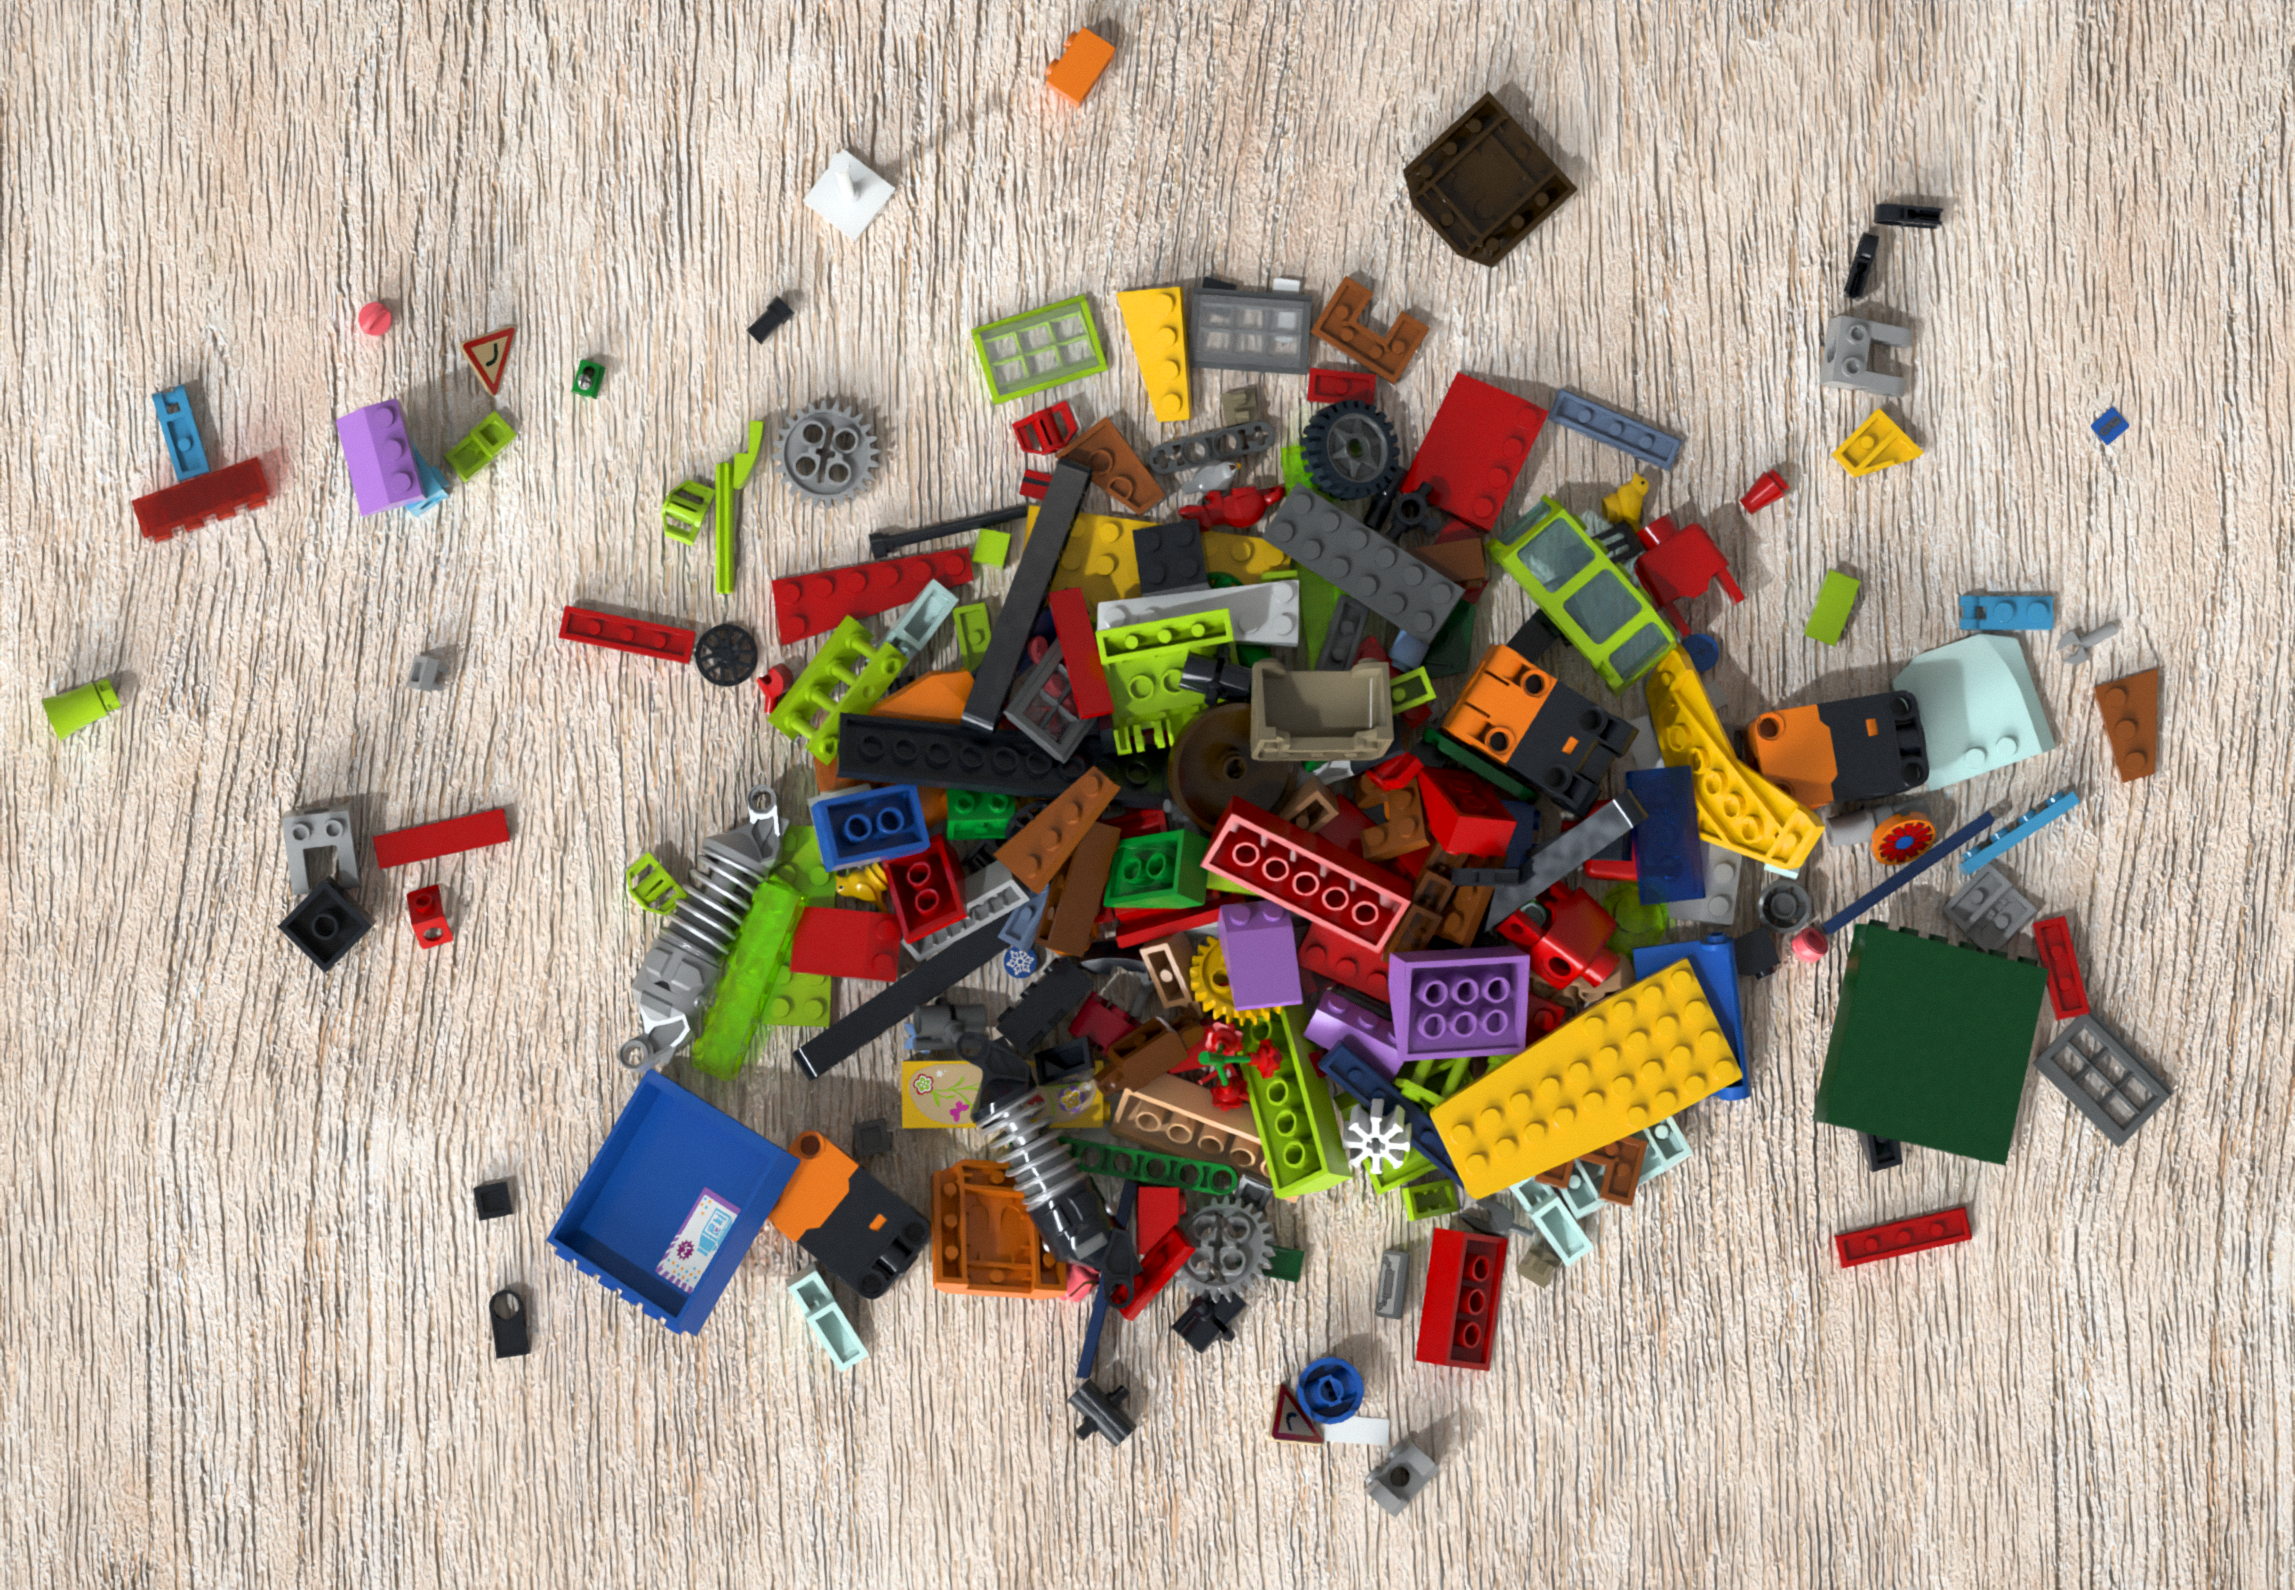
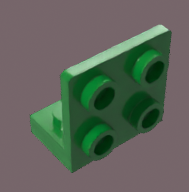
[946,789,1016,840]

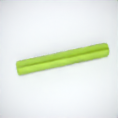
[715,462,734,594]

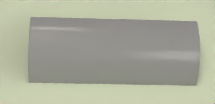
[900,860,1030,962]

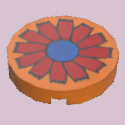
[1869,811,1936,865]

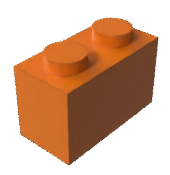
[1044,26,1116,108]

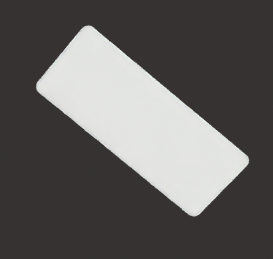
[1324,1416,1390,1446]

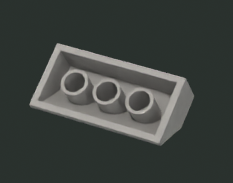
[1663,813,1743,927]

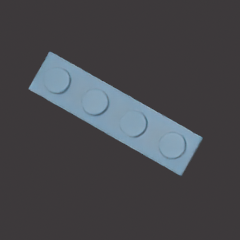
[1957,790,2080,876]

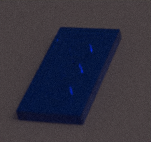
[1626,765,1706,906]

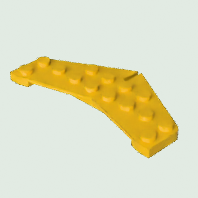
[1646,643,1826,869]

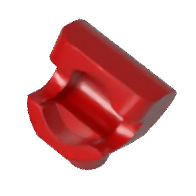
[756,663,794,714]

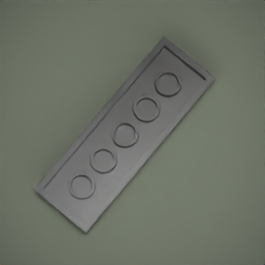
[1261,482,1466,647]

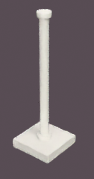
[803,148,896,242]

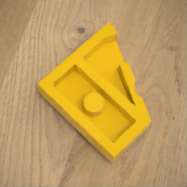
[1830,408,1924,479]

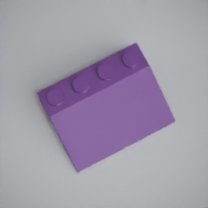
[1388,946,1530,1061]

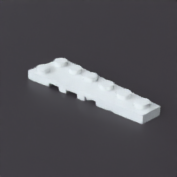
[1097,580,1299,647]

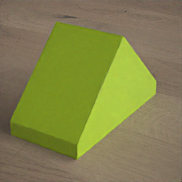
[1401,1179,1459,1222]

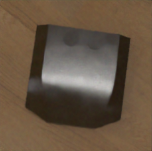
[1403,91,1578,269]

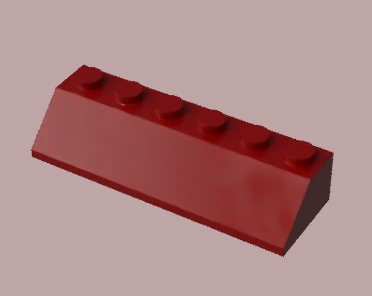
[1200,795,1412,954]

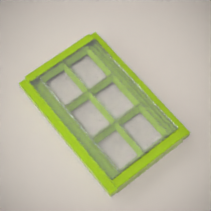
[971,294,1108,406]

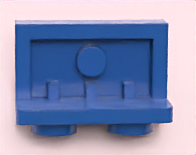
[1500,800,1540,869]

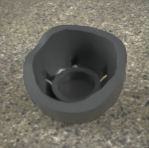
[1758,879,1810,933]

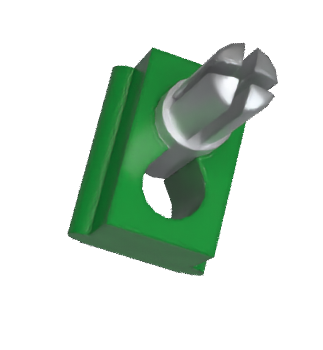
[571,359,606,399]

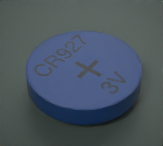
[1682,634,1719,672]

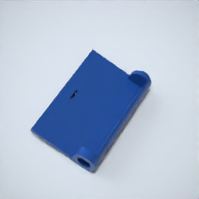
[1632,932,1752,1101]

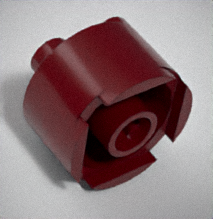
[1068,991,1142,1058]

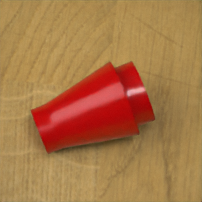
[1739,468,1790,515]

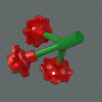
[1198,1021,1282,1112]

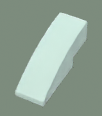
[865,579,959,677]
[1509,1176,1594,1267]
[785,1263,869,1372]

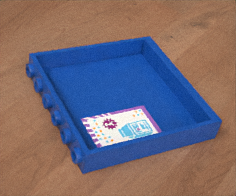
[546,1068,801,1337]

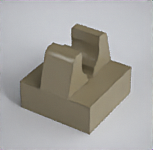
[1221,388,1260,428]
[1516,1243,1562,1289]

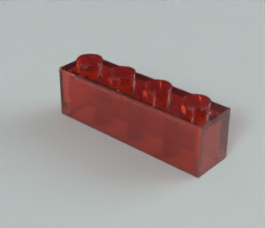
[131,457,275,544]

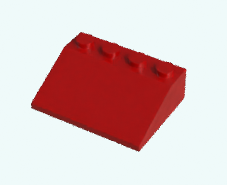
[1399,372,1549,534]

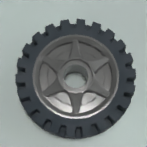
[1300,400,1400,501]

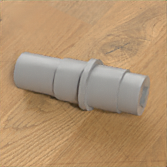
[1825,797,1930,847]

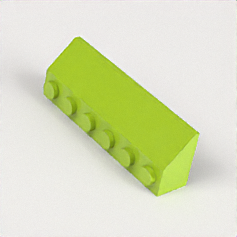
[1232,996,1352,1199]

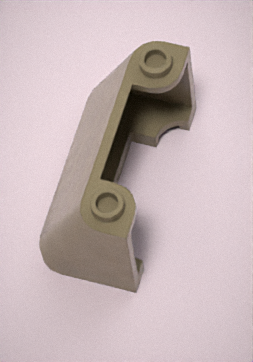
[1250,658,1394,761]

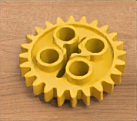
[1190,936,1282,1026]

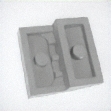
[1941,863,2038,954]

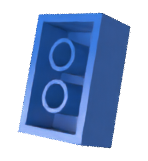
[811,784,931,873]

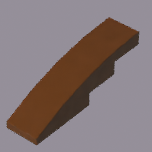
[1381,839,1470,964]

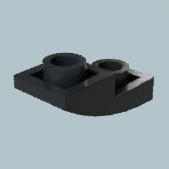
[1078,940,1147,976]

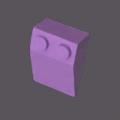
[1217,900,1303,1011]

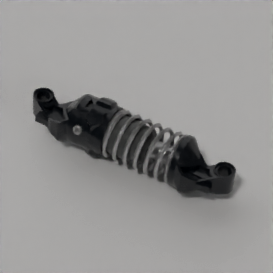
[956,1031,1144,1309]

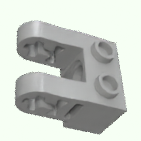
[1819,315,1913,397]
[282,803,361,895]
[1364,1439,1440,1518]

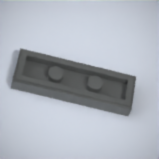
[1314,593,1371,671]

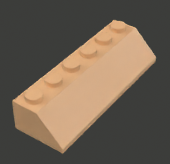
[1109,1073,1299,1203]

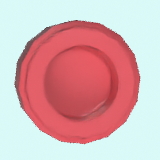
[358,302,393,337]
[1791,927,1829,963]

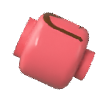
[1059,1264,1100,1302]

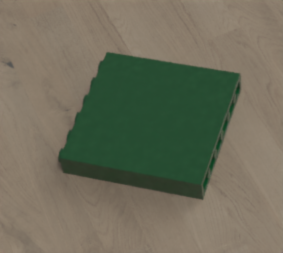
[1812,919,2049,1166]

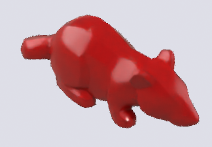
[1178,485,1286,532]

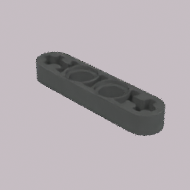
[1148,421,1274,476]

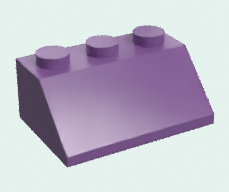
[335,398,427,517]
[1303,989,1404,1082]

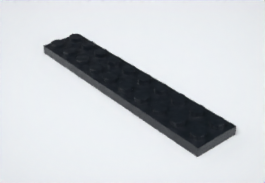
[837,712,1171,810]

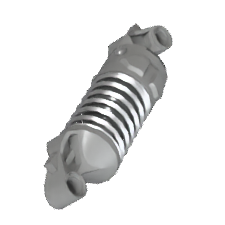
[618,784,792,1073]

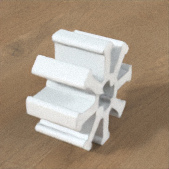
[1342,1099,1412,1174]

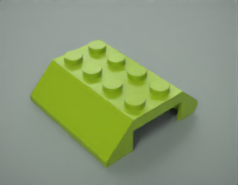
[1095,607,1246,756]

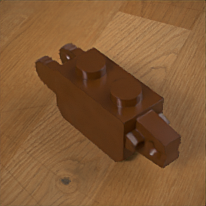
[1093,1013,1205,1097]

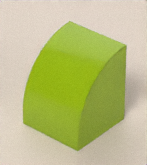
[971,529,1012,570]

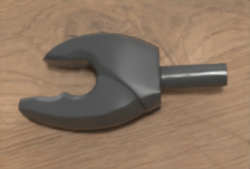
[1460,1199,1534,1239]

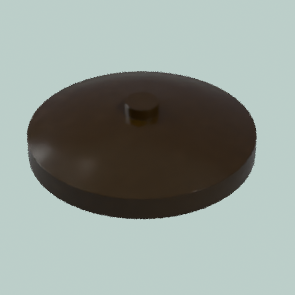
[1167,700,1299,832]

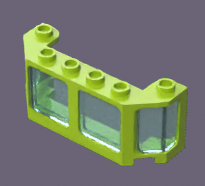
[1484,494,1677,698]

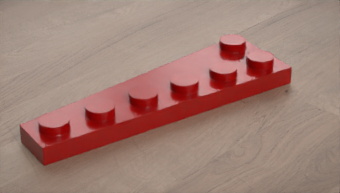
[771,547,974,646]

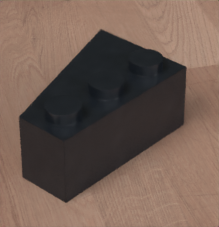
[996,956,1095,1057]

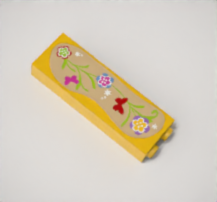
[902,1060,1110,1128]

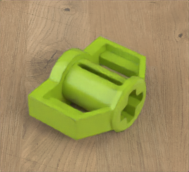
[661,479,716,547]
[625,850,688,916]

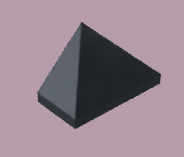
[1034,1036,1095,1087]

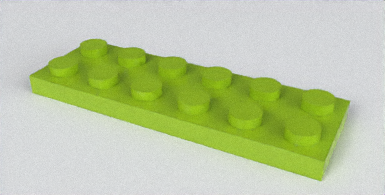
[763,825,837,1027]

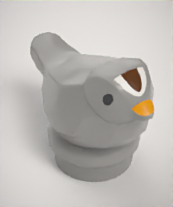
[1181,460,1241,495]

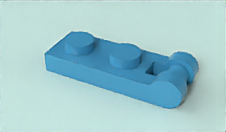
[152,384,212,482]
[1959,596,2053,631]

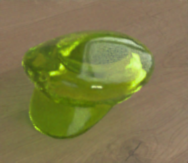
[1601,883,1668,961]

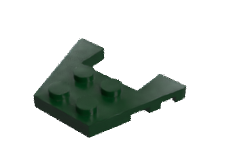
[1400,599,1477,680]

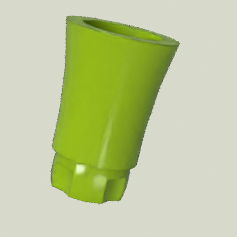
[41,678,121,742]

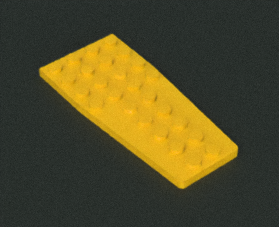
[1430,957,1742,1199]

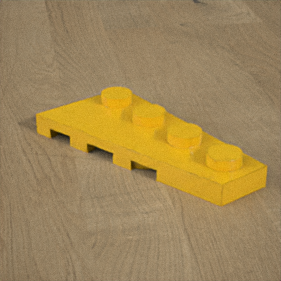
[1116,287,1193,423]

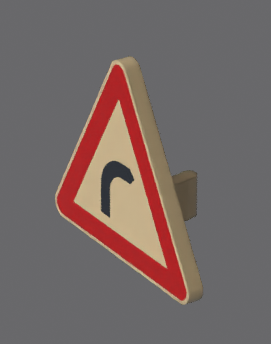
[459,325,516,396]
[1268,1383,1324,1446]

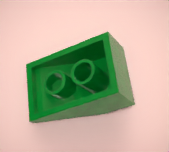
[1103,829,1210,909]

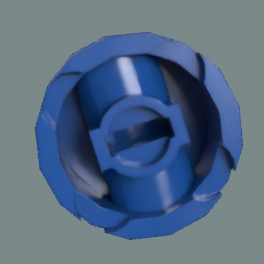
[1296,1356,1364,1425]

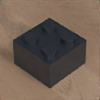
[1132,518,1212,597]
[277,875,377,973]

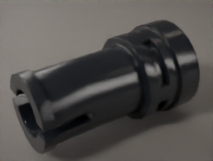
[746,295,796,345]

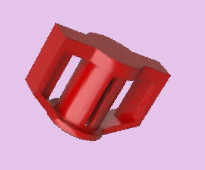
[1012,400,1079,456]
[1366,751,1424,793]

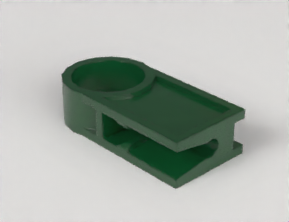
[1236,1245,1304,1283]

